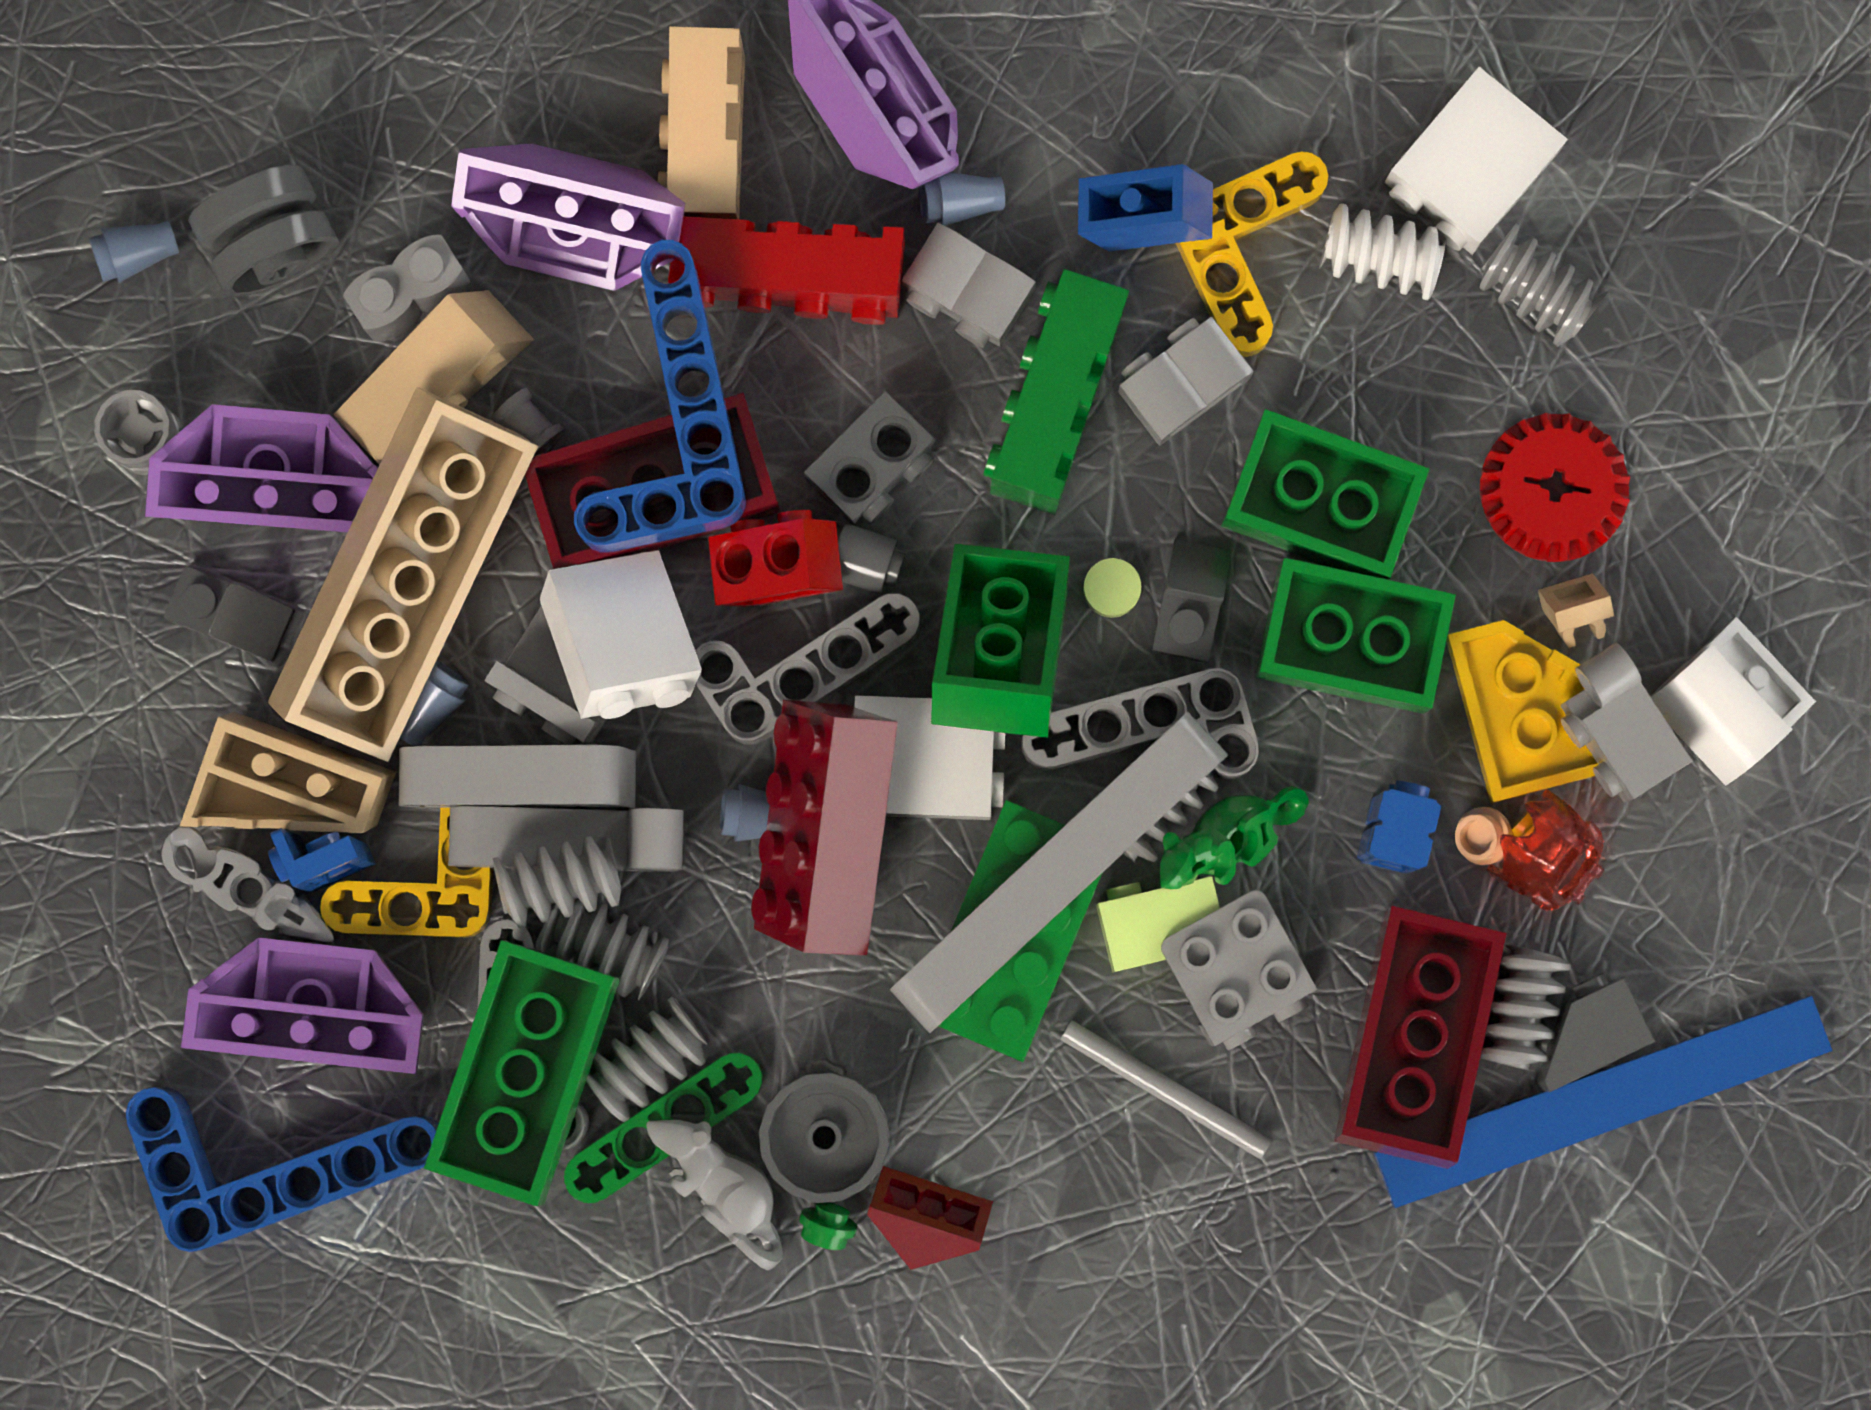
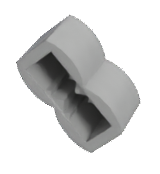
[902,223,1036,348]
[343,235,471,342]
[1118,317,1254,446]

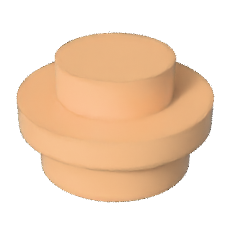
[1455,807,1512,865]

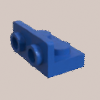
[268,828,376,893]

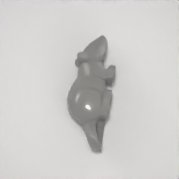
[161,826,334,943]
[646,1120,783,1270]

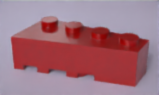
[668,217,905,325]

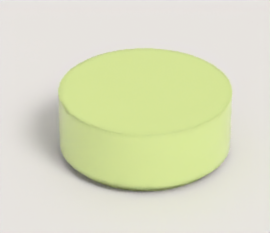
[1083,558,1142,618]

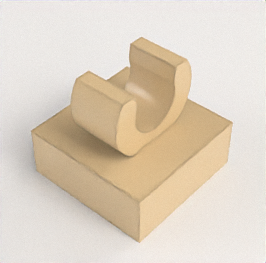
[1538,573,1614,648]

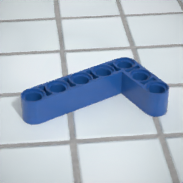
[574,240,746,553]
[126,1087,439,1252]

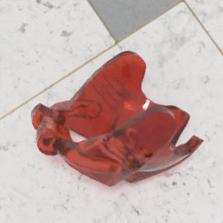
[1486,789,1605,911]

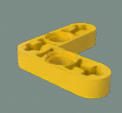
[1176,151,1328,357]
[320,808,493,938]

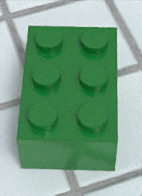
[1221,409,1430,580]
[931,544,1070,738]
[1255,558,1456,714]

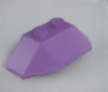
[788,0,959,189]
[451,144,686,291]
[145,404,378,532]
[181,938,424,1074]

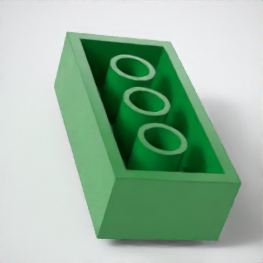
[938,800,1102,1062]
[424,940,620,1207]

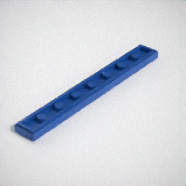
[1373,996,1833,1208]

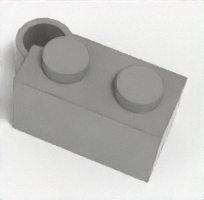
[1560,643,1693,803]

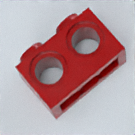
[708,510,843,607]

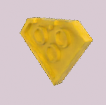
[1446,620,1598,803]

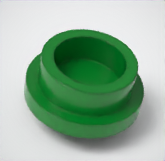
[799,1202,858,1250]

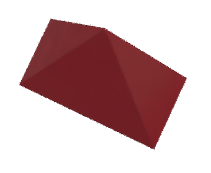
[867,1166,993,1270]

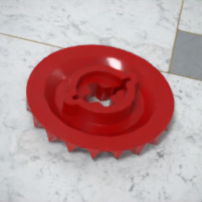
[1480,413,1631,562]

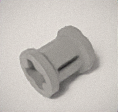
[490,388,566,457]

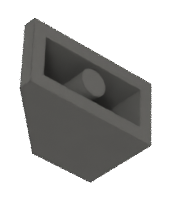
[1536,973,1655,1092]

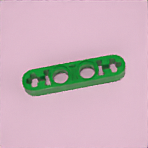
[564,1053,763,1203]

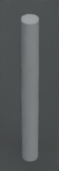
[1060,1020,1272,1159]

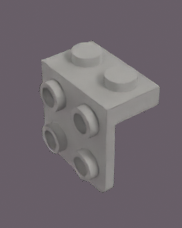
[484,605,607,745]
[1161,891,1317,1050]

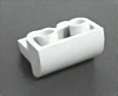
[1650,617,1816,786]

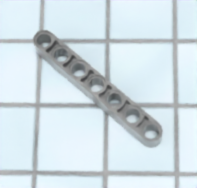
[890,712,1228,1034]

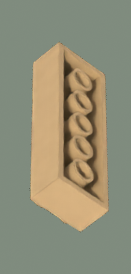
[267,387,538,762]

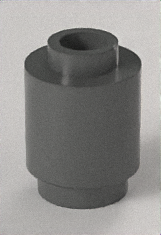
[836,523,906,594]

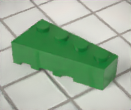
[983,269,1129,515]

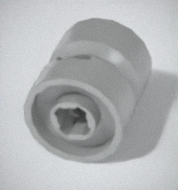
[94,390,183,475]

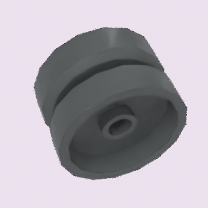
[188,165,339,297]
[759,1072,890,1203]

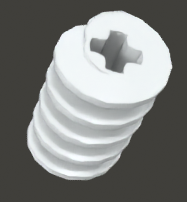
[1319,204,1446,301]

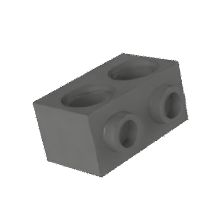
[804,391,935,526]

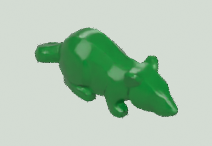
[1160,786,1309,890]

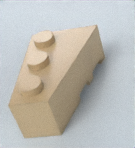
[657,26,745,219]
[333,290,534,465]
[180,712,396,833]

